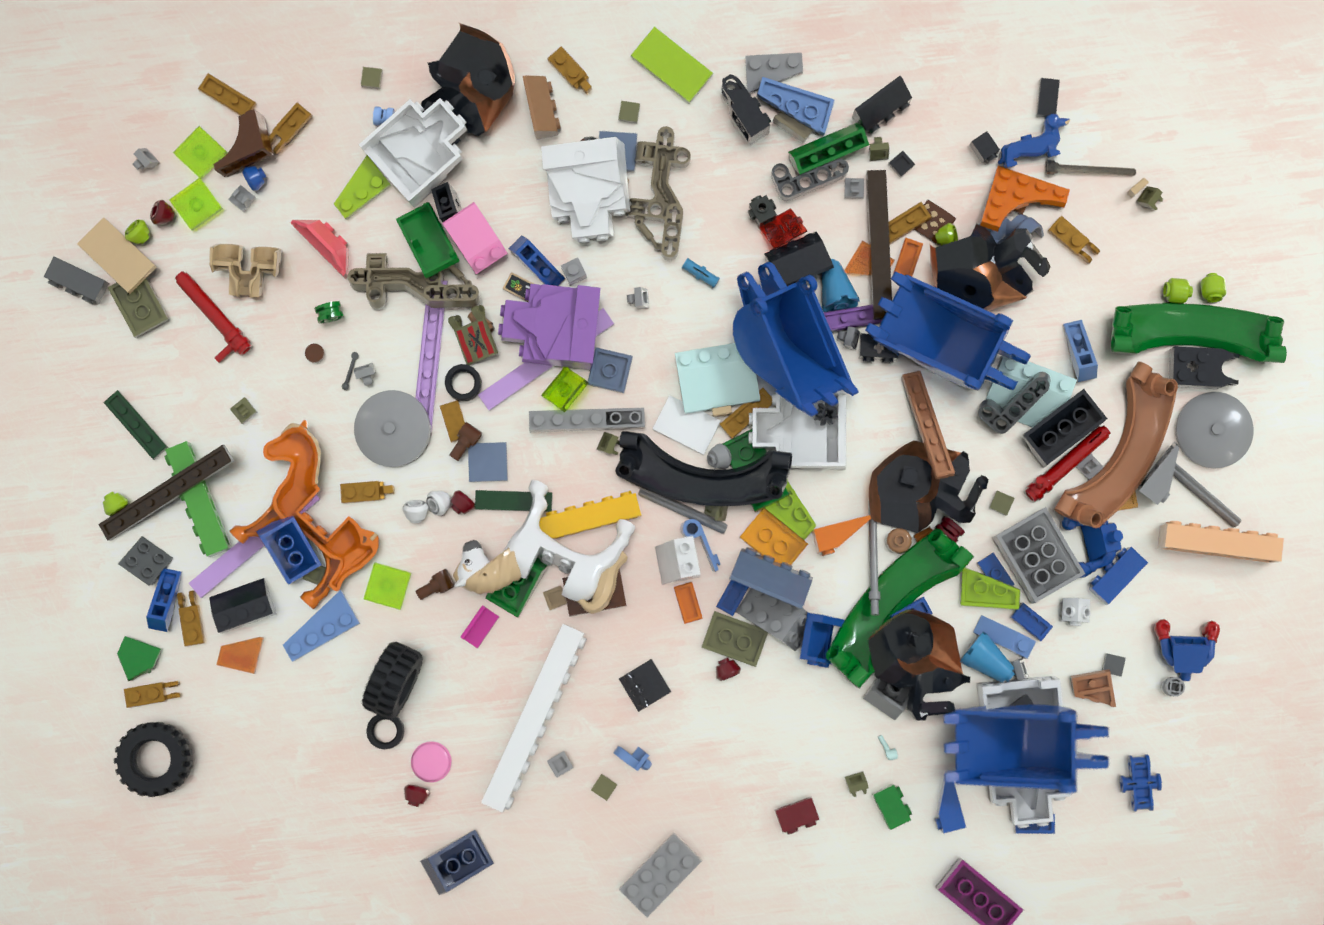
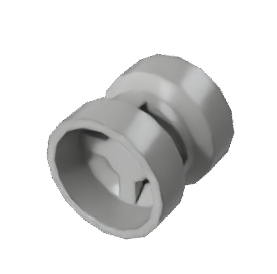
[1162,677,1185,697]

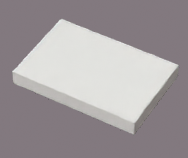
[652,395,721,455]

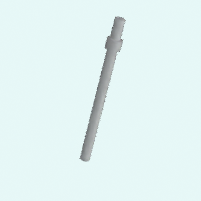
[869,505,881,616]

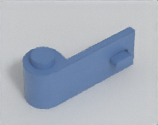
[680,519,721,572]

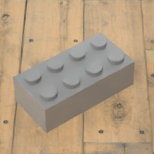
[619,833,702,917]

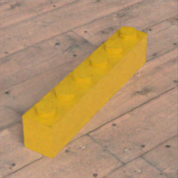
[539,491,642,539]

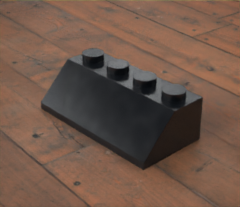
[1023,389,1108,467]

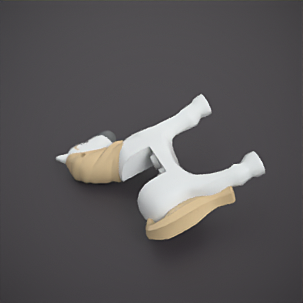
[453,480,635,614]

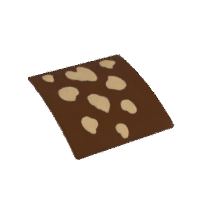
[914,200,956,245]

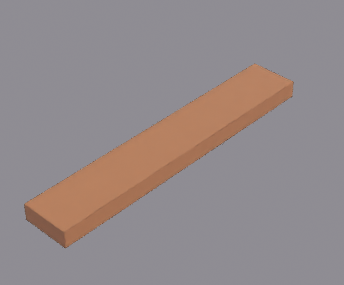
[901,371,955,480]

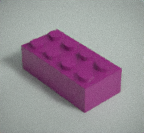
[936,858,1024,925]

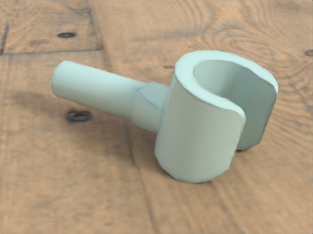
[878,735,898,760]

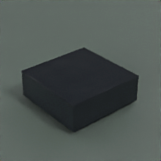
[888,151,915,178]

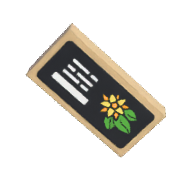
[502,272,534,302]

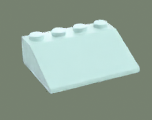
[675,343,760,414]
[983,356,1077,428]

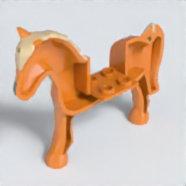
[229,420,378,609]

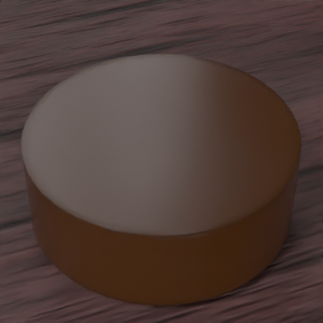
[305,343,325,363]

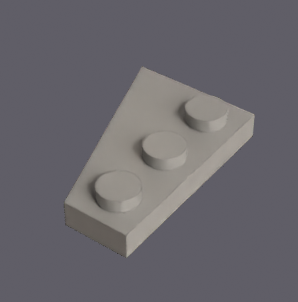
[745,53,803,93]

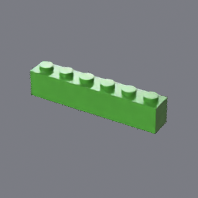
[164,441,231,557]

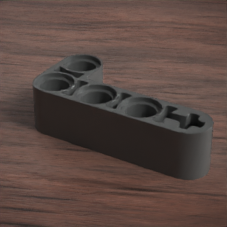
[771,159,849,201]
[978,372,1051,434]

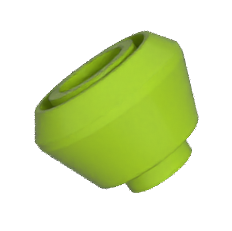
[124,219,149,244]
[936,223,958,246]
[103,492,128,516]

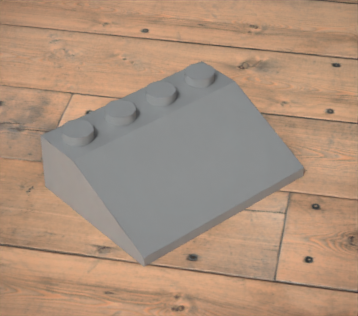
[993,507,1085,604]

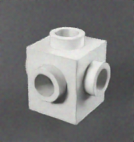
[1062,598,1091,626]

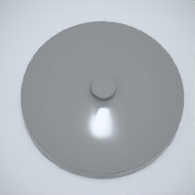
[354,390,431,467]
[1175,392,1254,469]

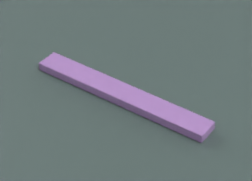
[415,279,448,432]
[478,308,614,411]
[189,495,320,598]

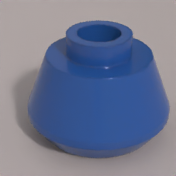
[242,166,266,191]

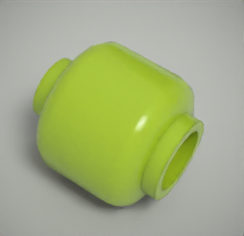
[1200,273,1227,303]
[1163,278,1193,303]

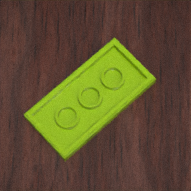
[631,26,713,103]

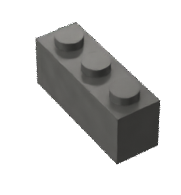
[44,256,109,304]

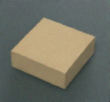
[1127,178,1149,198]
[712,405,732,418]
[543,585,567,610]

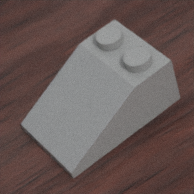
[1138,442,1179,505]
[863,678,910,720]

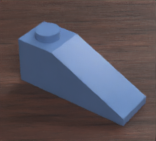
[1063,320,1098,382]
[973,615,1036,659]

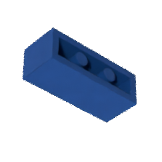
[1089,547,1148,605]

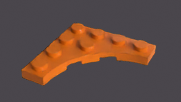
[980,166,1070,232]

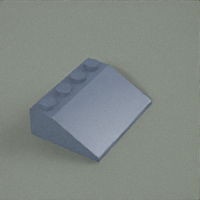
[730,547,813,609]

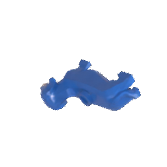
[998,114,1070,168]

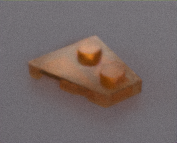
[845,241,895,276]
[216,637,264,674]

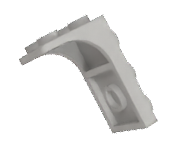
[736,588,808,651]

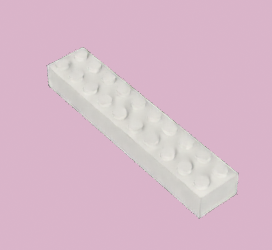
[481,624,587,812]

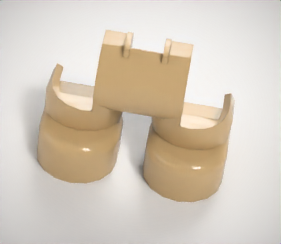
[209,244,281,299]

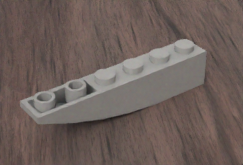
[529,408,645,432]

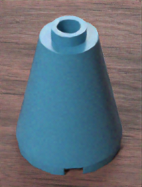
[822,259,860,312]
[960,631,1015,683]

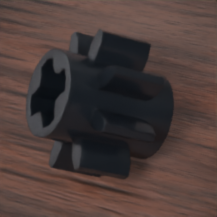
[814,403,838,426]

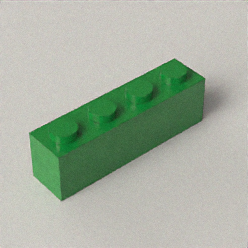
[788,123,869,174]

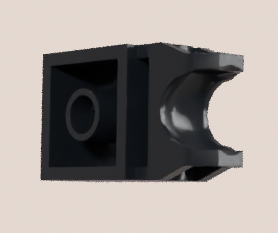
[722,74,771,145]
[1169,346,1239,389]

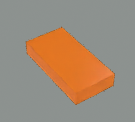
[893,238,923,277]
[674,582,703,624]

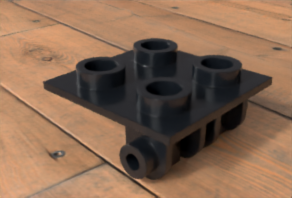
[619,659,671,712]

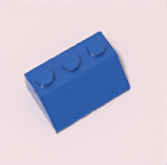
[256,516,322,585]

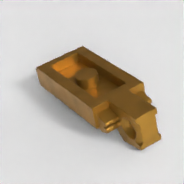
[547,46,592,94]
[340,481,394,503]

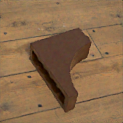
[213,109,273,177]

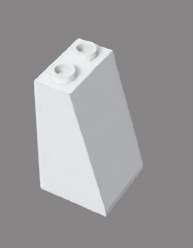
[655,536,701,585]

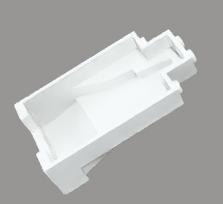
[977,676,1071,828]

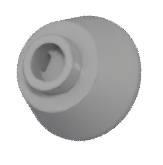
[707,443,732,469]

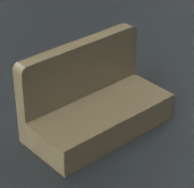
[773,111,813,144]

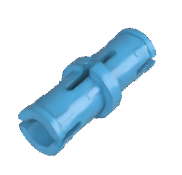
[682,258,720,288]

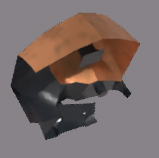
[421,23,515,145]
[930,224,1050,311]
[869,440,989,533]
[868,609,970,721]

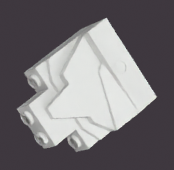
[359,98,467,207]
[541,137,630,243]
[749,389,846,469]

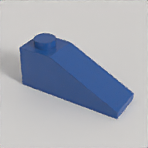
[508,235,565,286]
[146,568,182,632]
[935,770,966,833]

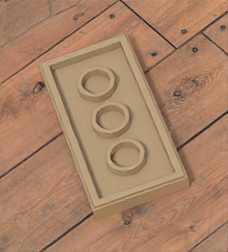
[77,217,157,294]

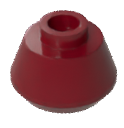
[150,200,174,225]
[450,490,475,515]
[716,658,741,681]
[404,784,430,807]

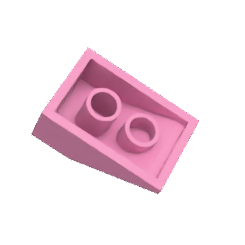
[442,202,508,274]

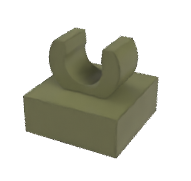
[869,137,890,161]
[1137,186,1163,210]
[230,397,258,424]
[597,432,620,455]
[845,772,869,797]

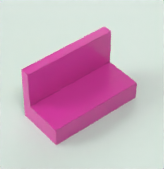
[460,605,499,648]

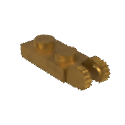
[269,102,312,154]
[1048,215,1100,263]
[177,590,205,647]
[124,681,180,708]

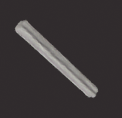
[1173,463,1242,527]
[639,488,728,534]

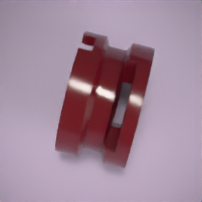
[934,516,965,543]

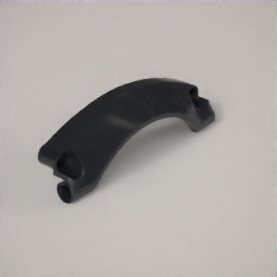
[615,431,792,506]

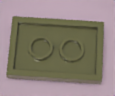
[107,278,169,338]
[701,611,768,667]

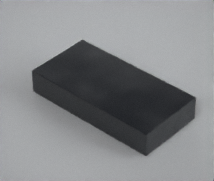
[1036,78,1060,117]

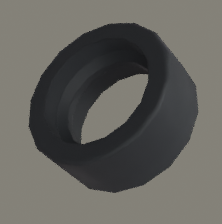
[445,364,482,401]
[366,715,404,750]

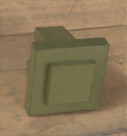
[704,505,728,521]

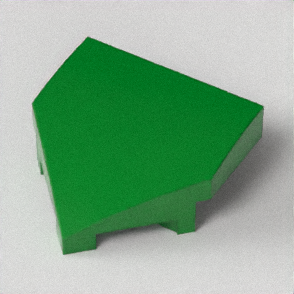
[117,636,161,681]

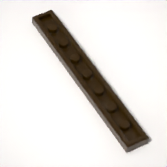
[866,170,892,320]
[98,445,234,541]

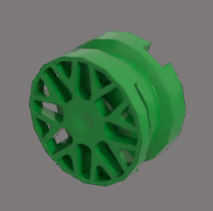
[314,301,344,324]

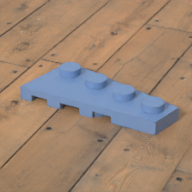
[756,77,835,136]
[283,590,360,662]

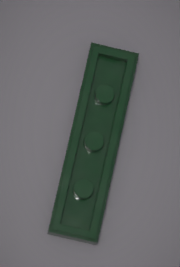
[103,390,168,460]
[475,490,552,512]

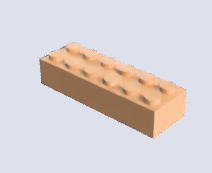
[1157,521,1284,563]

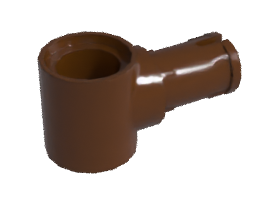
[449,422,482,461]
[415,569,455,600]

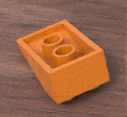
[812,515,871,556]

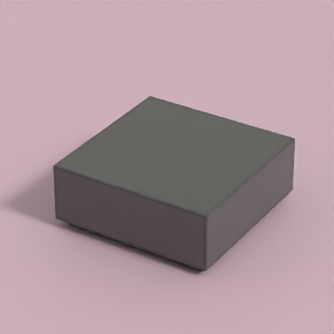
[1102,653,1126,677]

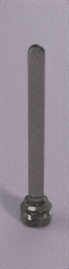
[1045,160,1137,176]

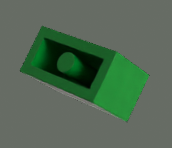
[872,784,912,830]

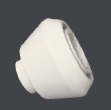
[426,491,451,516]
[402,500,429,523]

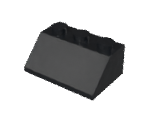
[852,75,912,135]
[764,231,834,286]
[209,578,277,634]

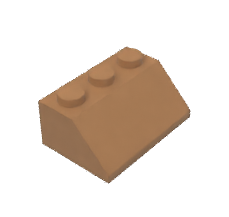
[522,75,561,140]

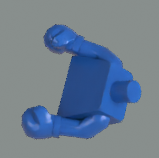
[1062,517,1123,578]

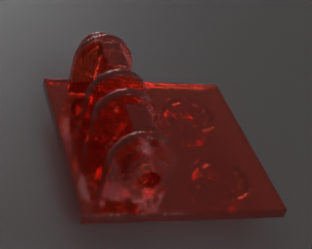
[758,208,808,249]

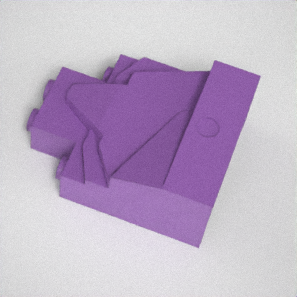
[498,284,601,370]

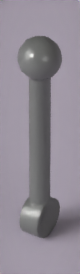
[342,352,359,390]

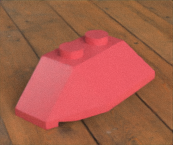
[290,220,349,279]

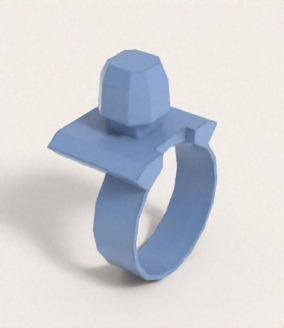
[613,746,652,771]

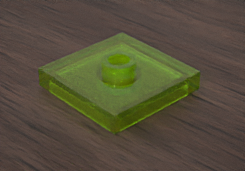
[173,126,227,179]
[169,177,223,231]
[541,367,588,413]
[364,562,412,610]

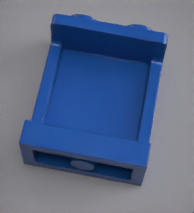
[800,613,844,668]

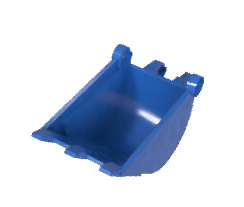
[733,262,859,417]
[865,271,1031,391]
[944,705,1109,793]

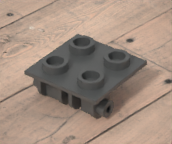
[118,536,173,586]

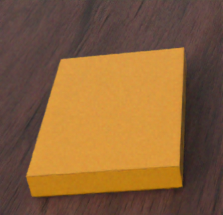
[740,508,808,565]

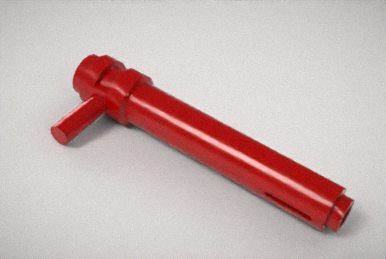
[175,271,252,363]
[1024,425,1111,502]

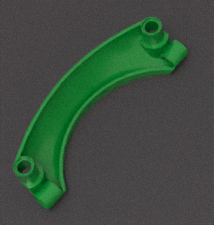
[1111,303,1287,363]
[826,529,974,689]

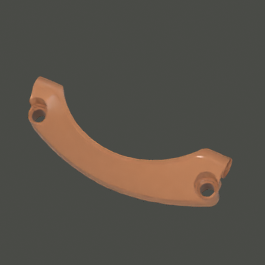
[1054,361,1178,528]

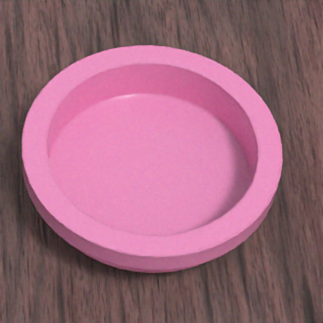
[411,741,452,782]

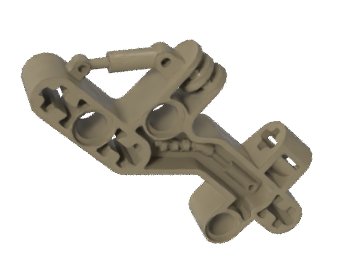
[627,126,691,261]
[348,253,481,309]

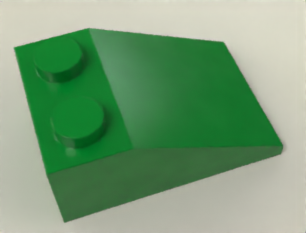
[485,557,548,618]

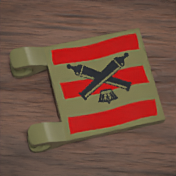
[448,305,498,365]

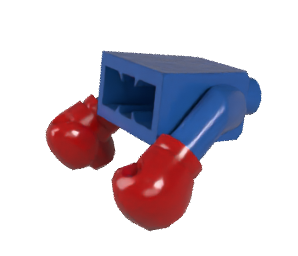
[1154,619,1220,681]

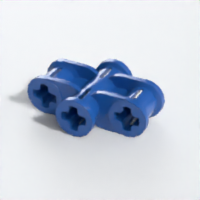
[1120,754,1162,812]

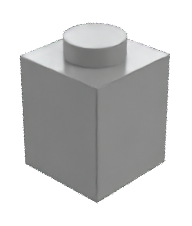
[561,257,587,286]

